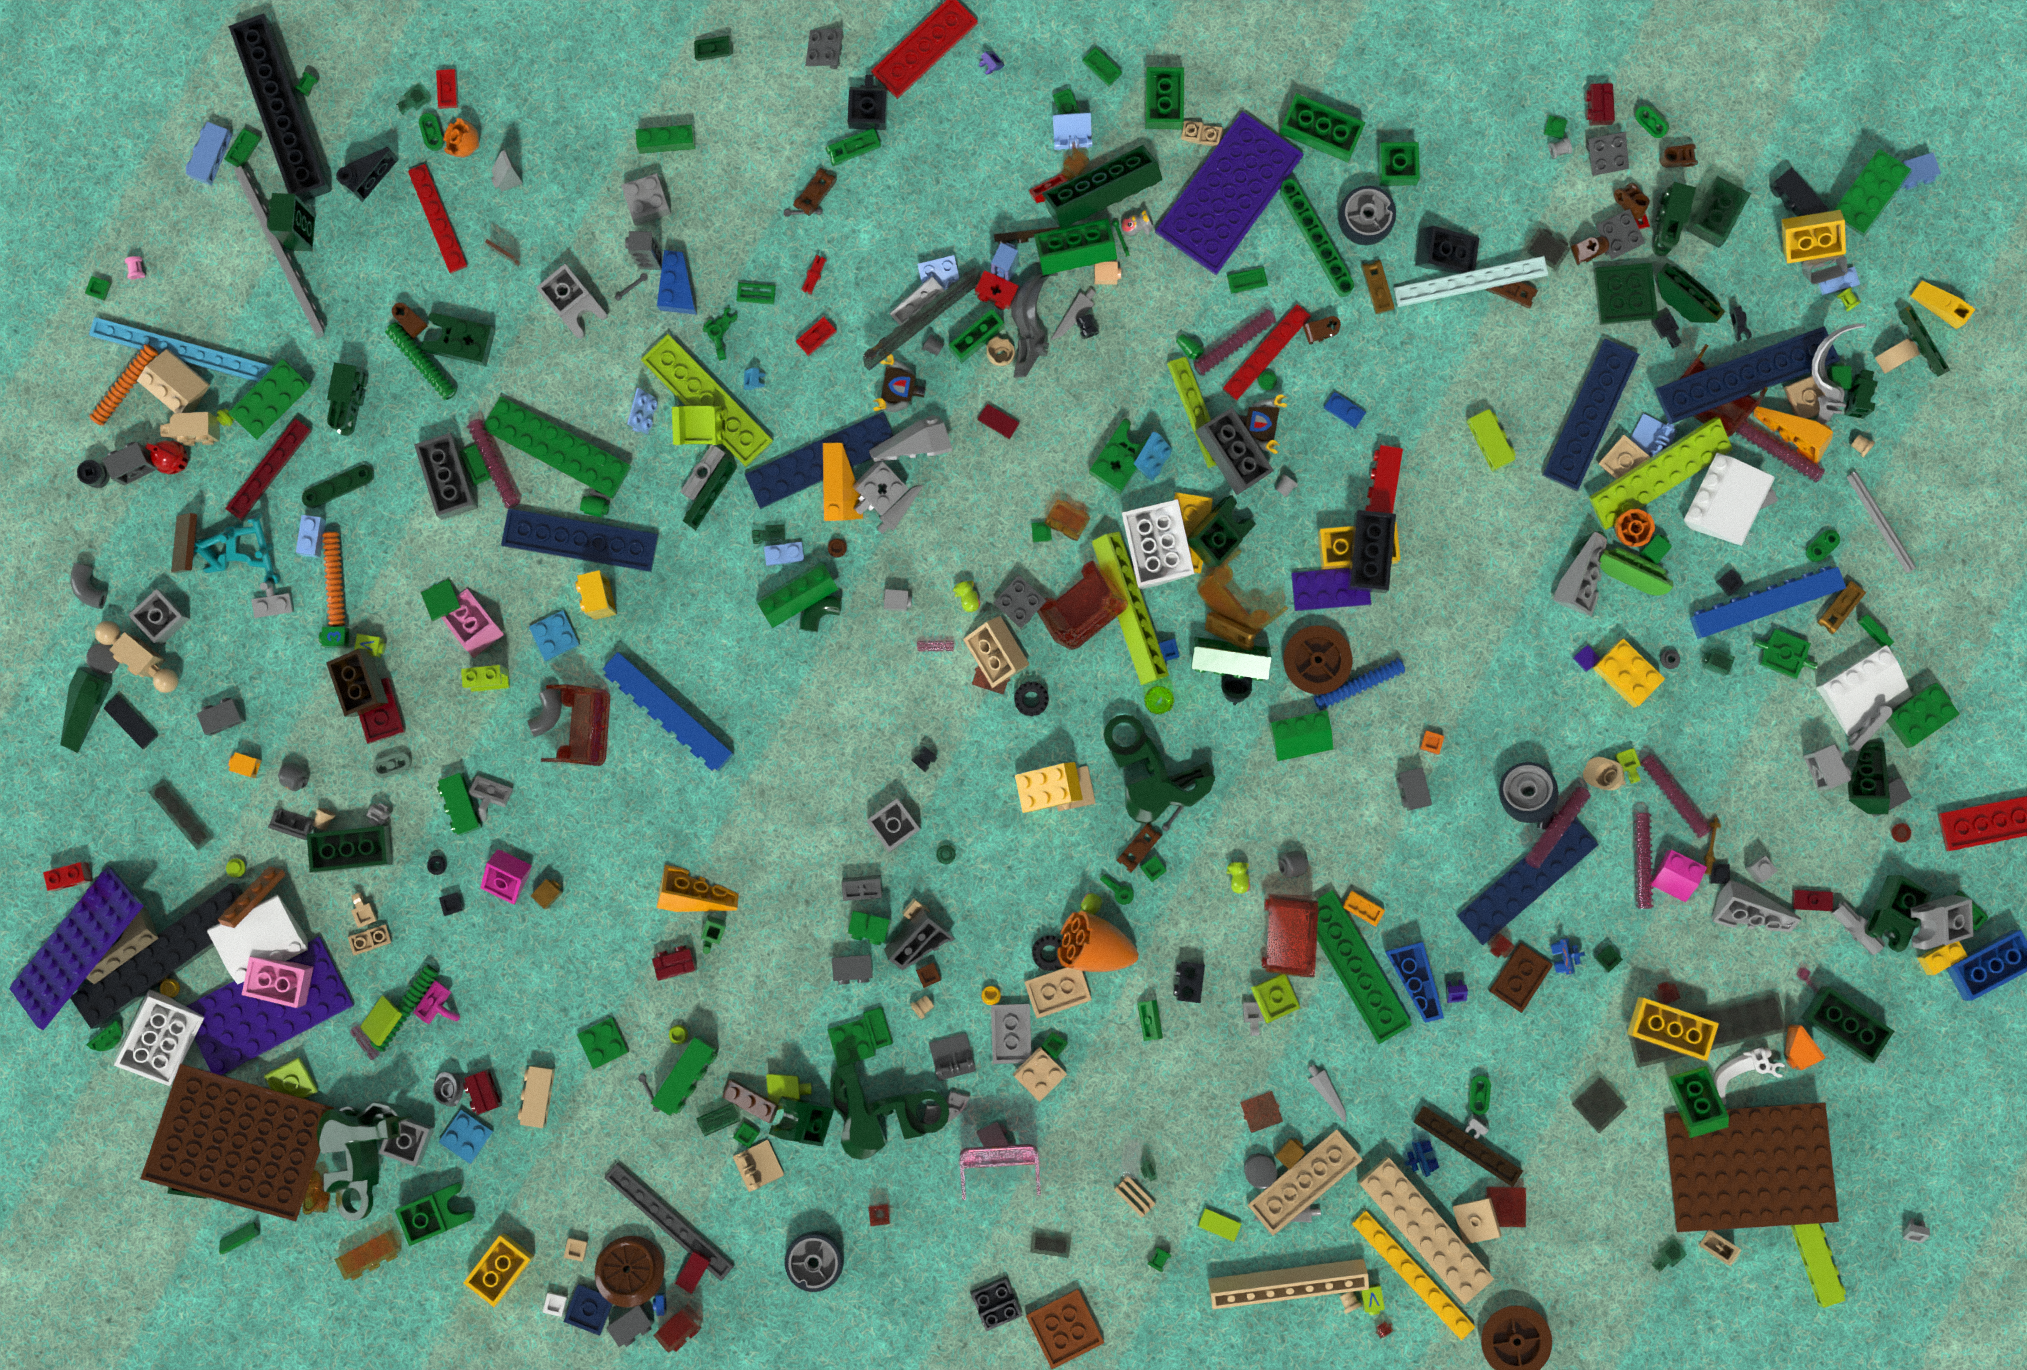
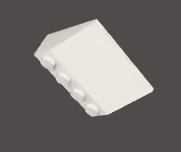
[1684,453,1775,546]
[1122,499,1195,590]
[1816,645,1912,736]
[207,895,308,985]
[114,989,204,1086]

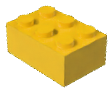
[1782,210,1846,263]
[575,570,617,620]
[1593,639,1665,708]
[1015,762,1083,813]
[463,1233,535,1307]

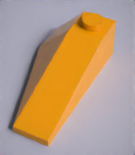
[1753,406,1833,464]
[823,443,863,521]
[656,865,739,912]

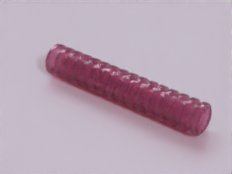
[1194,309,1276,376]
[466,419,521,509]
[1736,420,1825,483]
[1640,754,1711,838]
[1525,787,1591,868]
[1634,813,1654,909]

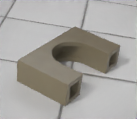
[86,906,158,984]

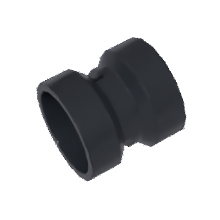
[1076,314,1099,339]
[911,746,938,772]

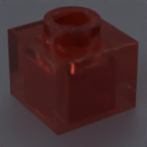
[1488,933,1515,958]
[1653,981,1681,1005]
[868,1203,891,1226]

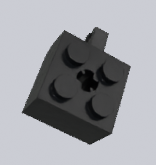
[847,75,888,130]

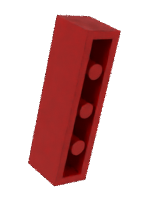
[1365,445,1403,514]

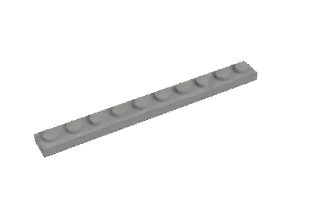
[234,166,325,339]

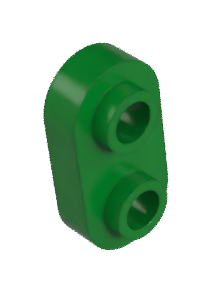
[1635,104,1669,138]
[419,113,444,151]
[1806,530,1840,562]
[1468,1075,1491,1115]

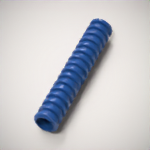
[1314,658,1405,711]

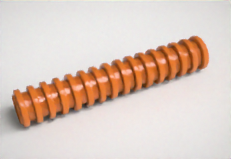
[89,344,159,426]
[322,532,346,627]

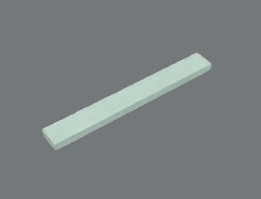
[1394,256,1548,307]

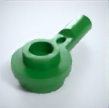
[1100,874,1134,905]

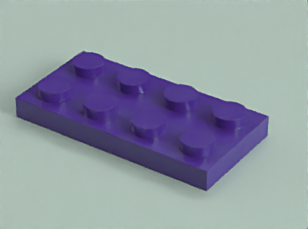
[1291,568,1371,611]

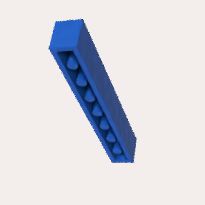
[1690,565,1846,639]
[603,652,734,771]

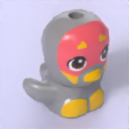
[1121,210,1154,236]

